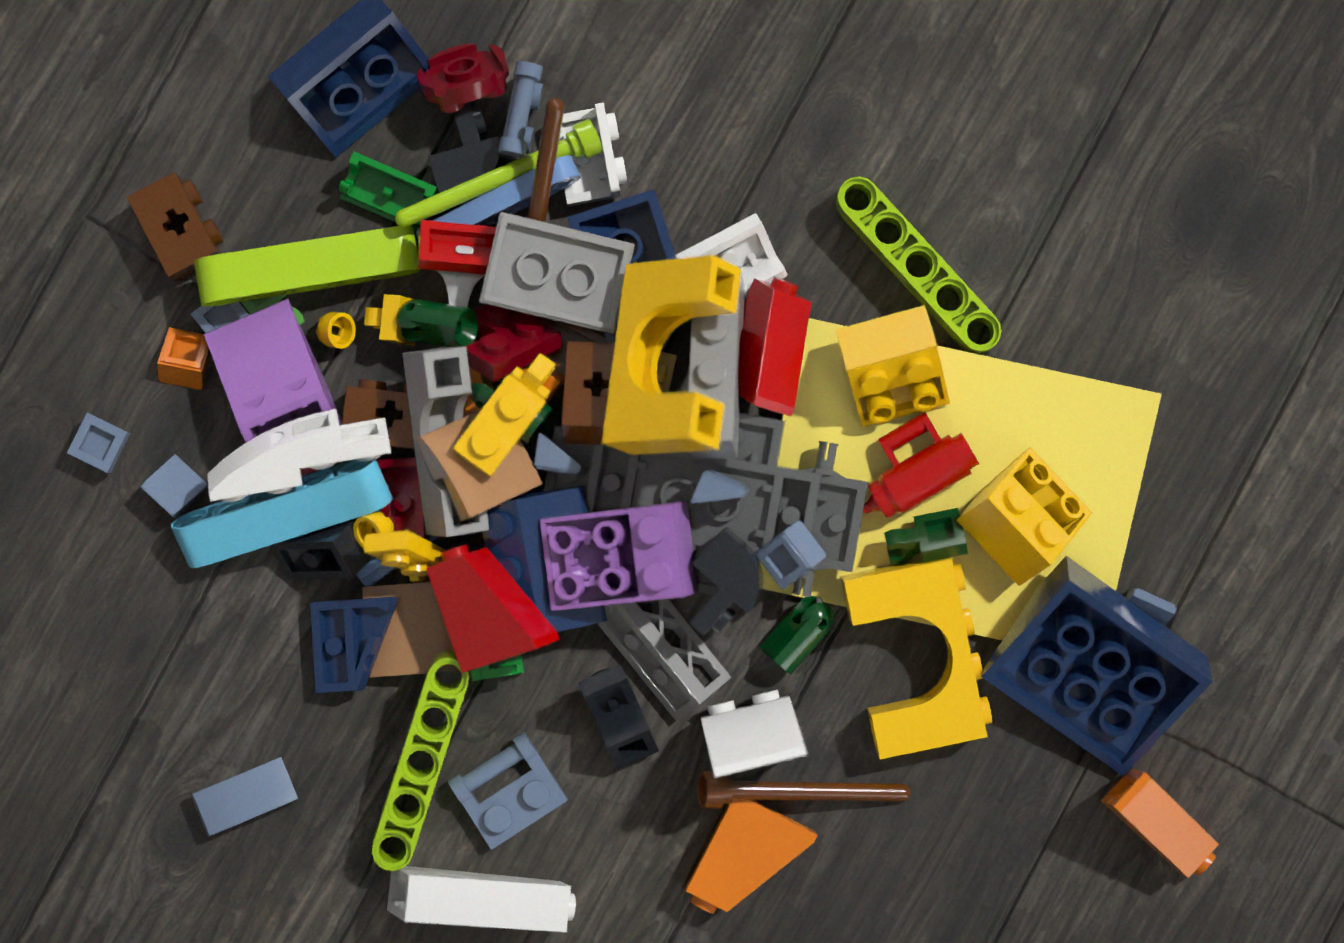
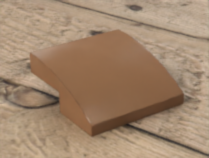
[416,410,542,520]
[362,582,460,677]

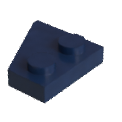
[310,597,397,693]

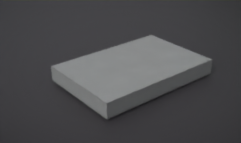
[479,212,635,334]

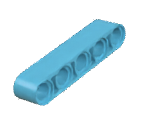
[171,459,392,568]

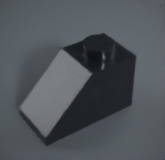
[270,517,373,579]

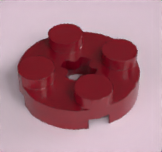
[417,43,509,113]

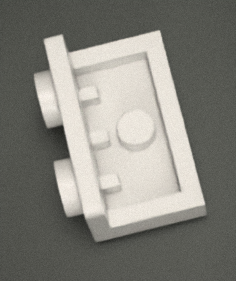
[559,102,628,207]
[676,213,787,299]

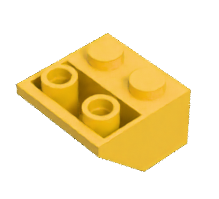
[836,305,950,427]
[957,447,1093,586]

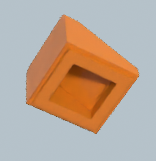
[157,327,211,390]

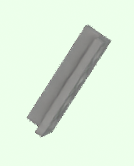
[597,599,731,722]

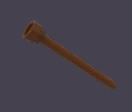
[527,98,564,222]
[697,771,911,808]

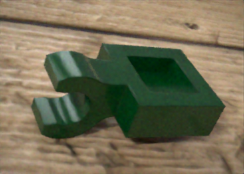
[884,508,968,565]

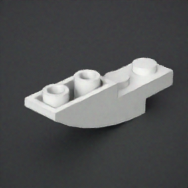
[208,409,391,502]

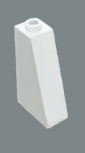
[387,866,576,932]

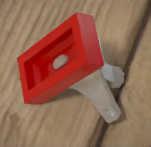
[418,220,497,307]

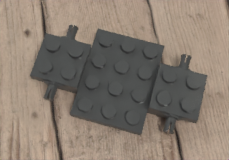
[544,413,869,597]

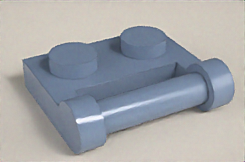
[498,61,543,163]
[448,732,568,850]

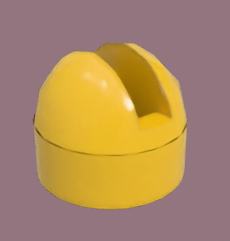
[316,312,356,349]
[353,511,394,548]

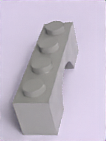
[689,266,745,459]
[403,347,489,537]

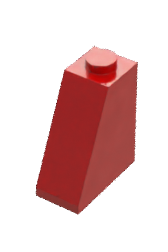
[738,277,811,416]
[426,544,559,673]

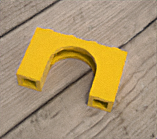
[602,255,741,455]
[840,557,992,759]

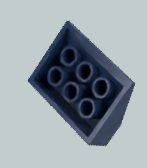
[981,556,1213,776]

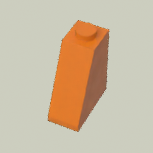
[1100,768,1219,878]
[686,799,818,914]

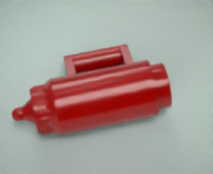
[863,412,979,518]

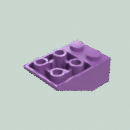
[204,298,342,443]
[540,501,698,611]

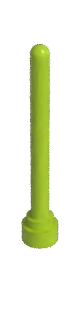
[395,119,603,227]

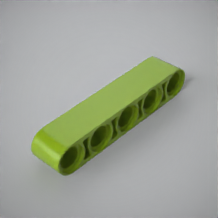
[835,176,1002,354]
[193,226,421,307]
[372,650,469,871]

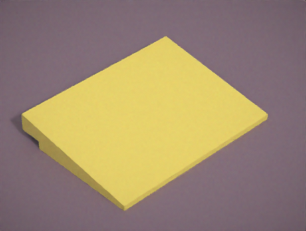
[761,318,1162,641]

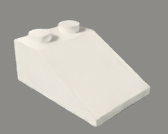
[700,689,807,777]

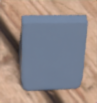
[534,433,584,476]
[140,454,208,518]
[690,469,750,503]
[755,521,826,590]
[1125,588,1177,626]

